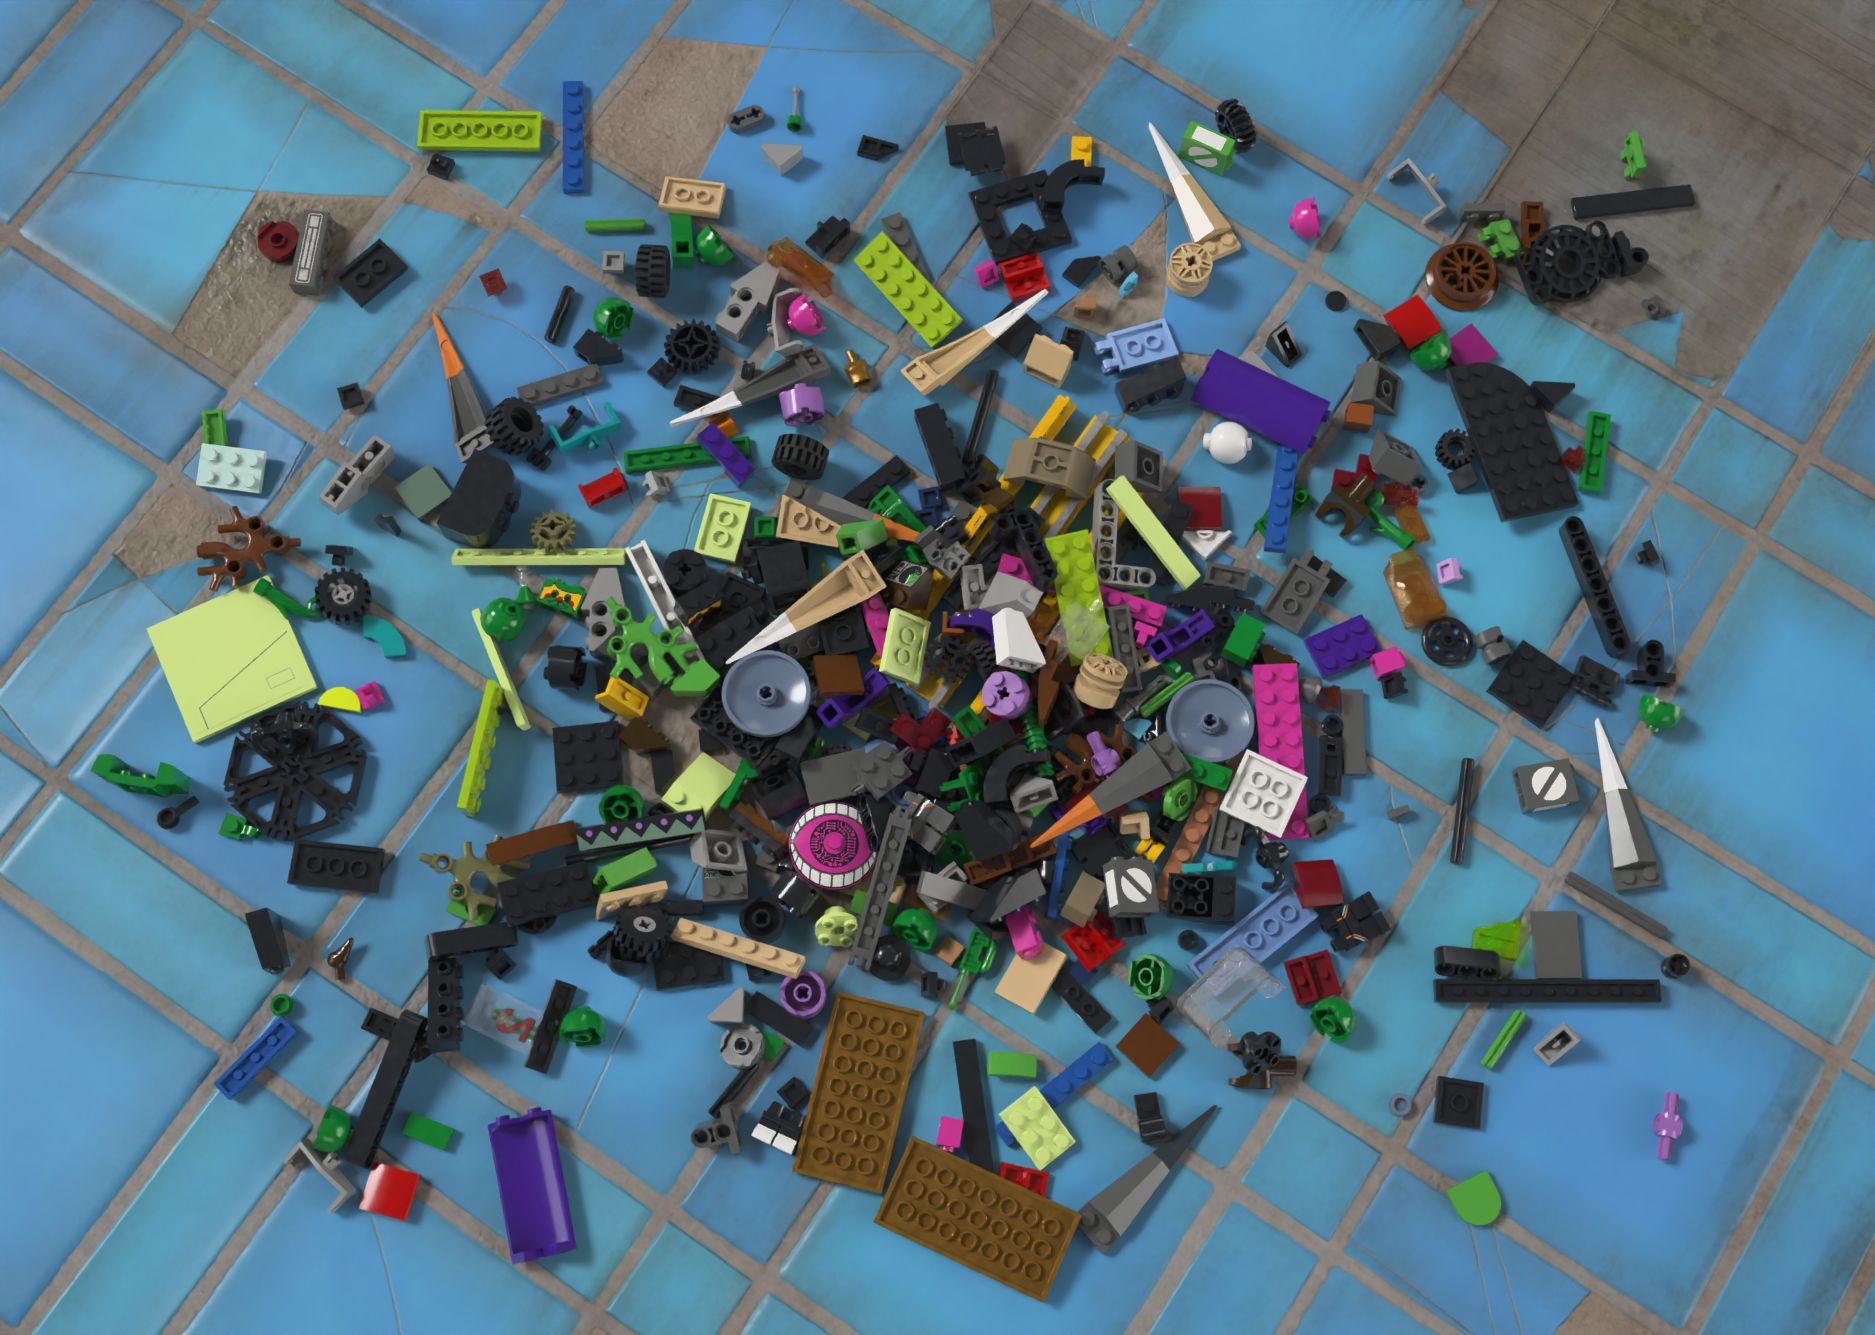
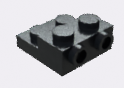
[895,836,935,884]

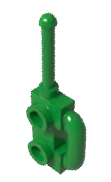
[948,928,998,1010]

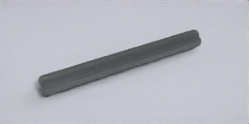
[1564,872,1668,938]

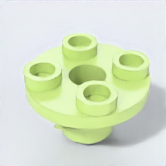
[815,906,859,947]

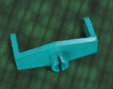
[549,402,621,454]

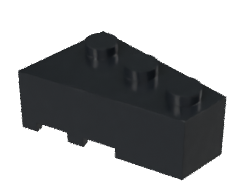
[1114,355,1186,413]

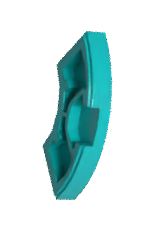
[363,616,408,658]
[1181,860,1239,873]

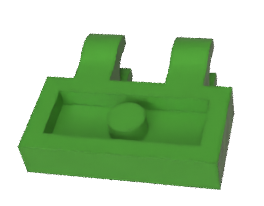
[1620,131,1647,180]
[1478,219,1524,262]

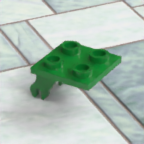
[940,756,989,812]

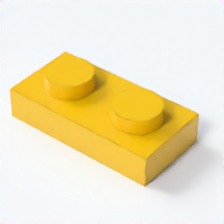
[1071,136,1092,167]

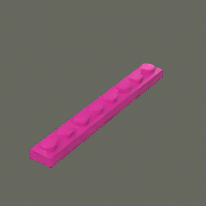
[997,553,1167,628]

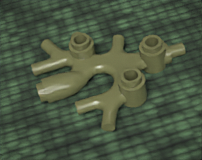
[419,835,531,921]

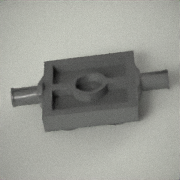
[849,741,913,801]

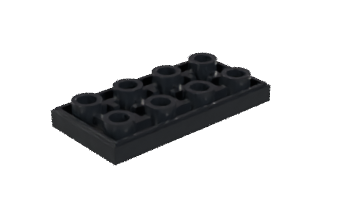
[690,686,783,770]

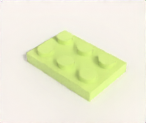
[694,493,752,564]
[879,608,931,685]
[998,1086,1076,1171]

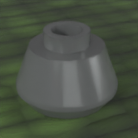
[1298,676,1323,704]

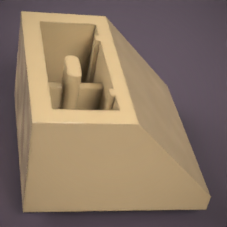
[1023,334,1074,389]

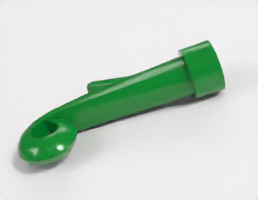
[1364,490,1416,551]
[253,578,321,620]

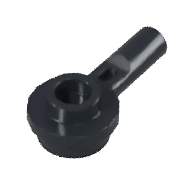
[157,795,200,830]

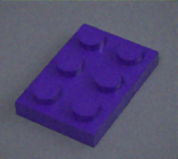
[1303,614,1382,679]

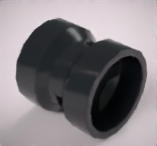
[1661,954,1690,979]

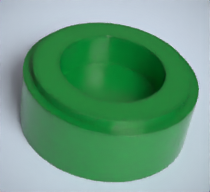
[1161,659,1183,679]

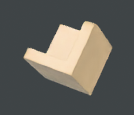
[1119,810,1150,839]

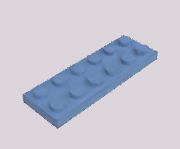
[1186,881,1318,1000]

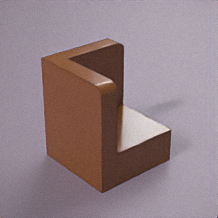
[1343,402,1374,433]
[942,611,964,641]

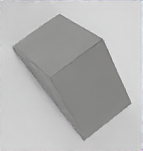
[761,143,803,176]
[1009,774,1058,813]
[707,987,746,1025]
[1533,1022,1581,1066]

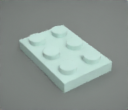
[196,443,267,494]

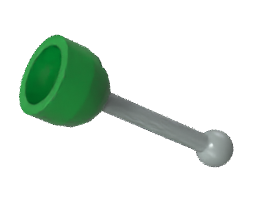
[787,86,803,132]

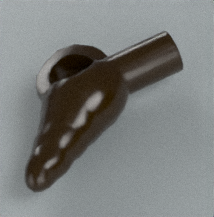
[327,937,354,980]

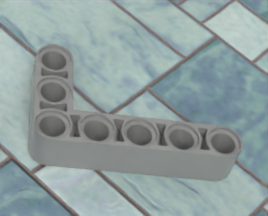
[1091,479,1156,590]

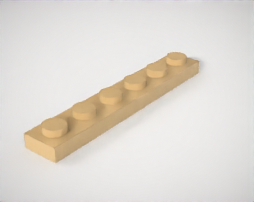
[671,918,805,979]

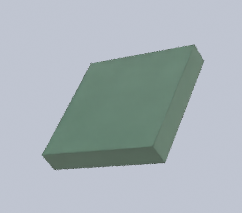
[394,463,452,521]

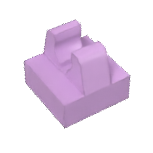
[1436,557,1463,585]

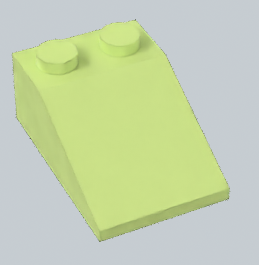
[661,752,736,821]

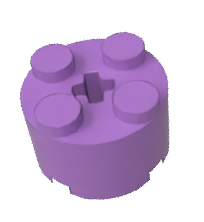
[779,383,825,427]
[982,671,1032,720]
[780,971,827,1020]

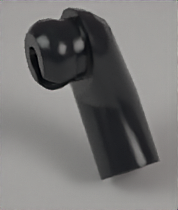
[1143,715,1164,744]

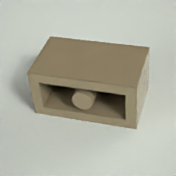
[1060,872,1106,928]

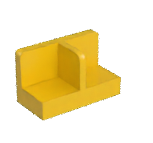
[594,677,649,720]

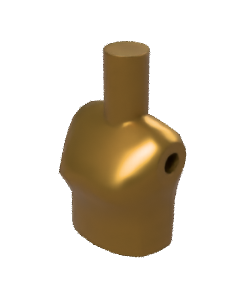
[844,349,873,388]

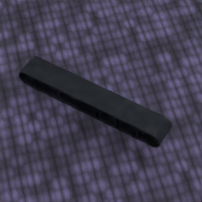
[1559,516,1631,658]
[344,1009,428,1169]

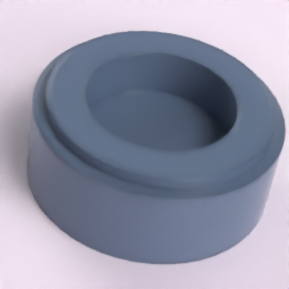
[1388,1093,1412,1117]

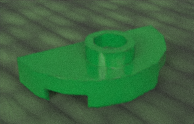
[719,769,747,811]

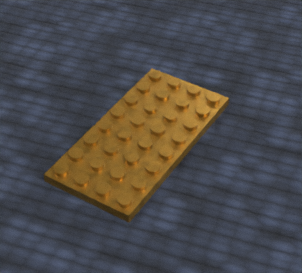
[792,991,925,1194]
[873,1135,1082,1303]

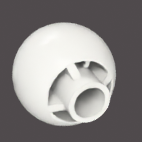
[1203,422,1252,464]

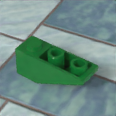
[670,213,693,269]

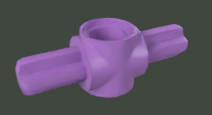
[1087,731,1121,779]
[1653,1092,1683,1160]

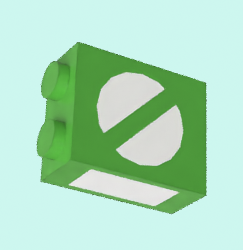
[1178,120,1236,177]

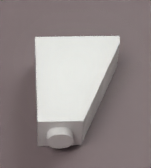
[992,608,1046,673]

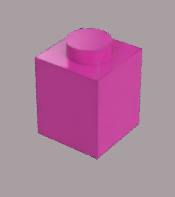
[1369,646,1405,680]
[936,1116,964,1152]

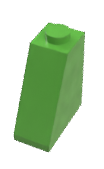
[592,847,657,900]

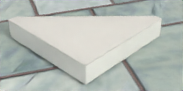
[1181,530,1232,561]

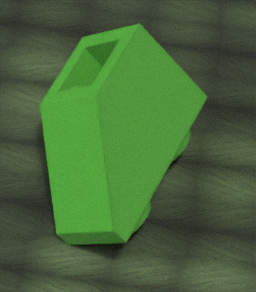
[836,519,888,555]
[670,658,722,697]

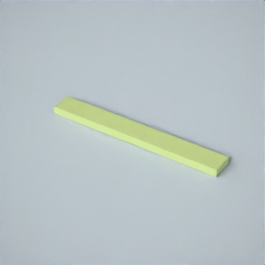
[451,548,627,565]

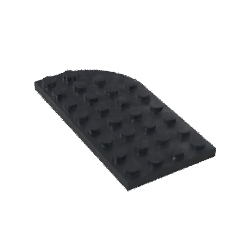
[1444,362,1579,523]

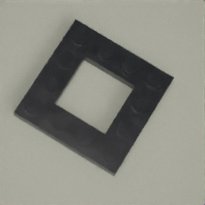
[968,170,1072,266]

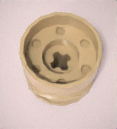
[1166,243,1213,298]
[1072,653,1128,709]

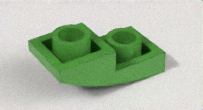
[987,1052,1037,1080]

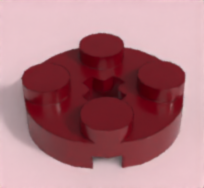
[257,220,299,263]

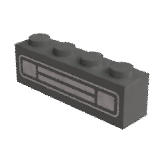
[289,210,336,296]

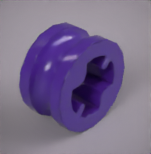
[1049,803,1067,822]

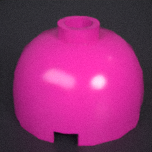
[1289,197,1322,240]
[787,293,826,337]

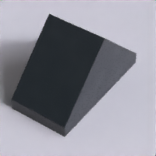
[1265,322,1302,367]
[1060,327,1085,361]
[1530,381,1575,413]
[1150,808,1180,847]

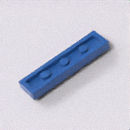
[1046,831,1072,921]
[213,1016,299,1100]

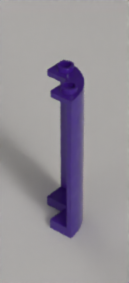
[1190,349,1331,454]
[488,1107,577,1265]

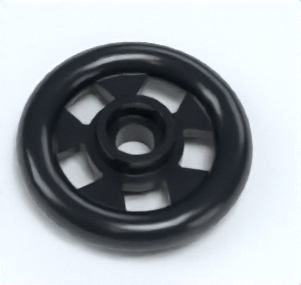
[1421,616,1473,666]

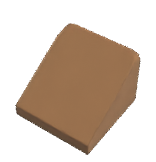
[1074,295,1096,317]
[933,935,965,967]

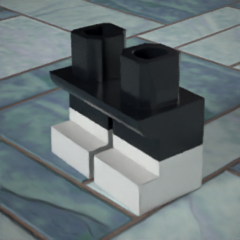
[751,1101,804,1155]

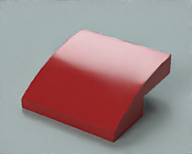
[998,252,1051,303]
[1383,295,1442,350]
[1061,909,1126,972]
[359,1162,421,1221]
[998,1162,1049,1197]

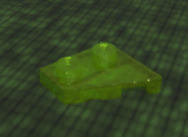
[1471,918,1522,962]

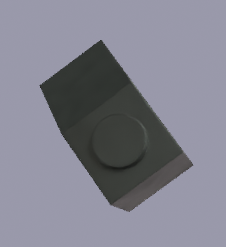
[1353,319,1401,361]

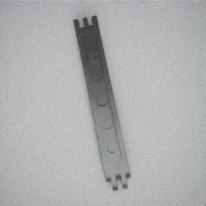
[848,805,912,971]

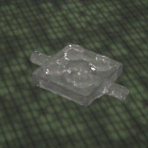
[1049,598,1110,664]

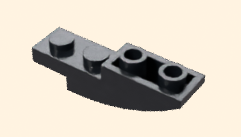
[1165,585,1255,613]

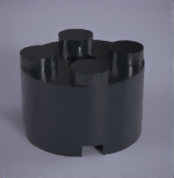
[663,549,709,597]
[544,645,587,691]
[770,869,822,919]
[739,896,786,944]

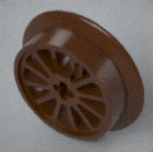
[1425,242,1499,311]

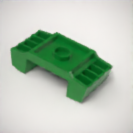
[91,754,189,798]

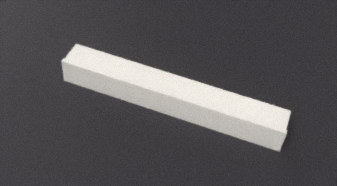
[625,540,718,701]

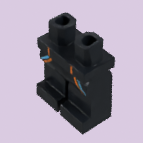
[1319,891,1391,953]

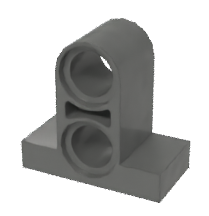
[691,1102,743,1154]

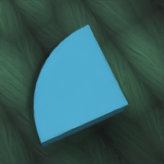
[1117,271,1138,298]
[1123,718,1152,741]

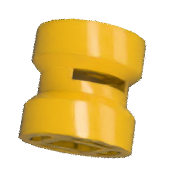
[1135,836,1165,864]

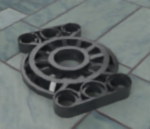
[1514,221,1621,306]

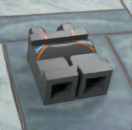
[893,791,958,855]

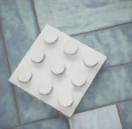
[1219,749,1308,838]

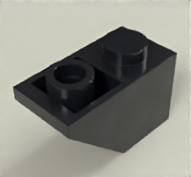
[573,329,624,366]

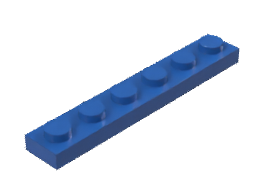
[563,81,584,194]
[1264,442,1299,553]
[993,1041,1114,1147]

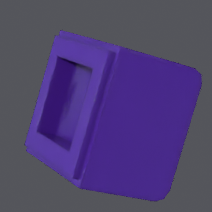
[1077,815,1108,836]

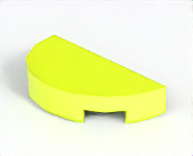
[318,687,362,713]

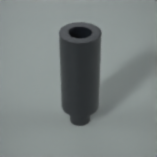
[659,900,704,916]

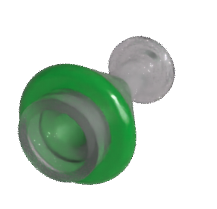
[514,565,539,615]

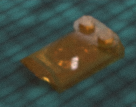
[766,237,835,298]
[1383,548,1448,630]

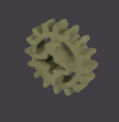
[530,509,577,553]

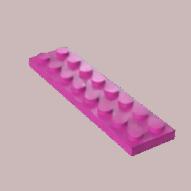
[1252,663,1309,840]

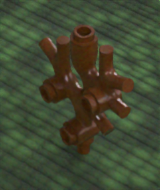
[197,506,301,592]
[1053,724,1153,803]

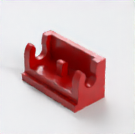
[578,467,627,508]

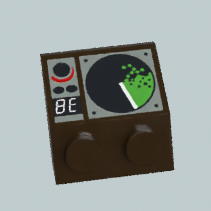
[880,559,934,610]

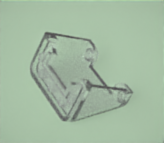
[1177,946,1286,1051]

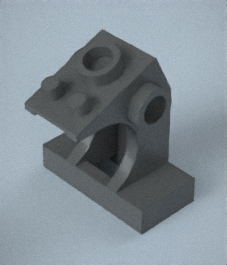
[914,525,970,579]

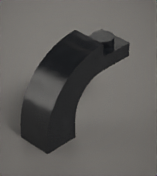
[1041,159,1105,212]
[984,745,1051,806]

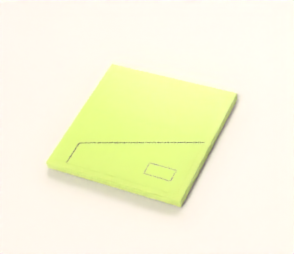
[147,575,318,744]

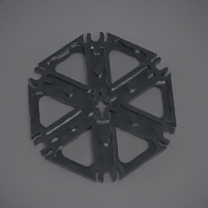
[223,701,367,841]

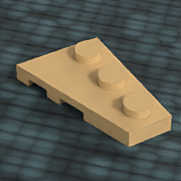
[776,494,842,547]
[595,880,668,921]

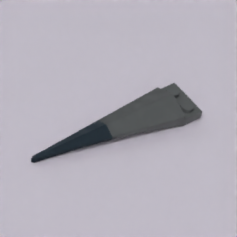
[1077,1105,1217,1254]

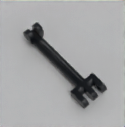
[526,405,583,472]

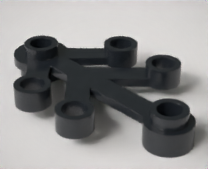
[1200,611,1258,690]

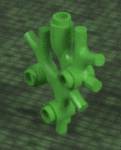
[605,597,698,685]

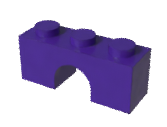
[696,422,756,488]

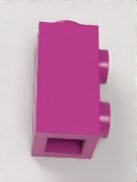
[1005,905,1043,959]

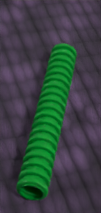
[1006,667,1055,779]

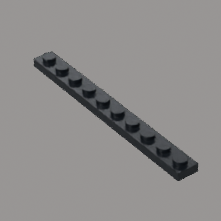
[1433,979,1662,1003]

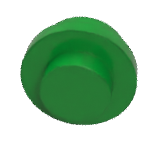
[270,994,294,1017]

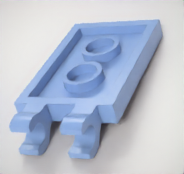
[1094,318,1179,374]

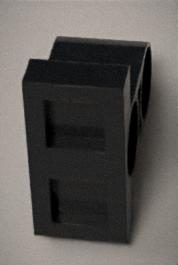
[956,454,1002,504]
[1625,640,1676,688]

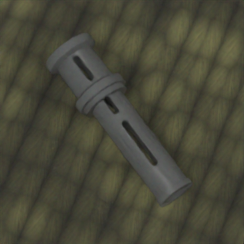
[1110,675,1168,726]

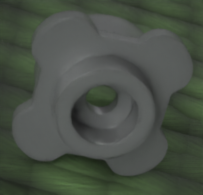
[1641,295,1666,318]

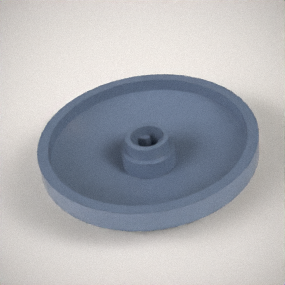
[722,650,811,737]
[1166,679,1254,764]

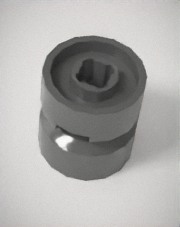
[1099,245,1138,283]
[1473,626,1512,666]

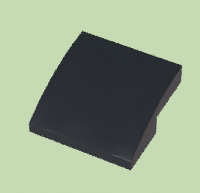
[993,302,1043,359]
[842,541,905,574]
[1034,680,1088,741]

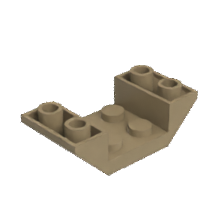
[1003,437,1096,500]

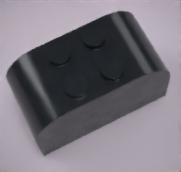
[437,448,521,549]

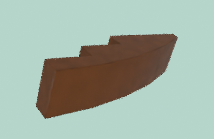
[1521,201,1546,279]
[1037,639,1059,730]
[486,820,578,867]
[963,833,1058,885]

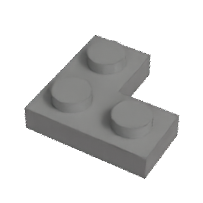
[959,564,990,610]

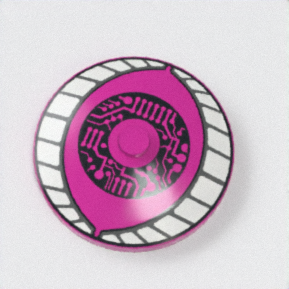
[789,802,878,891]

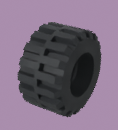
[635,244,671,298]
[485,397,544,456]
[771,434,829,480]

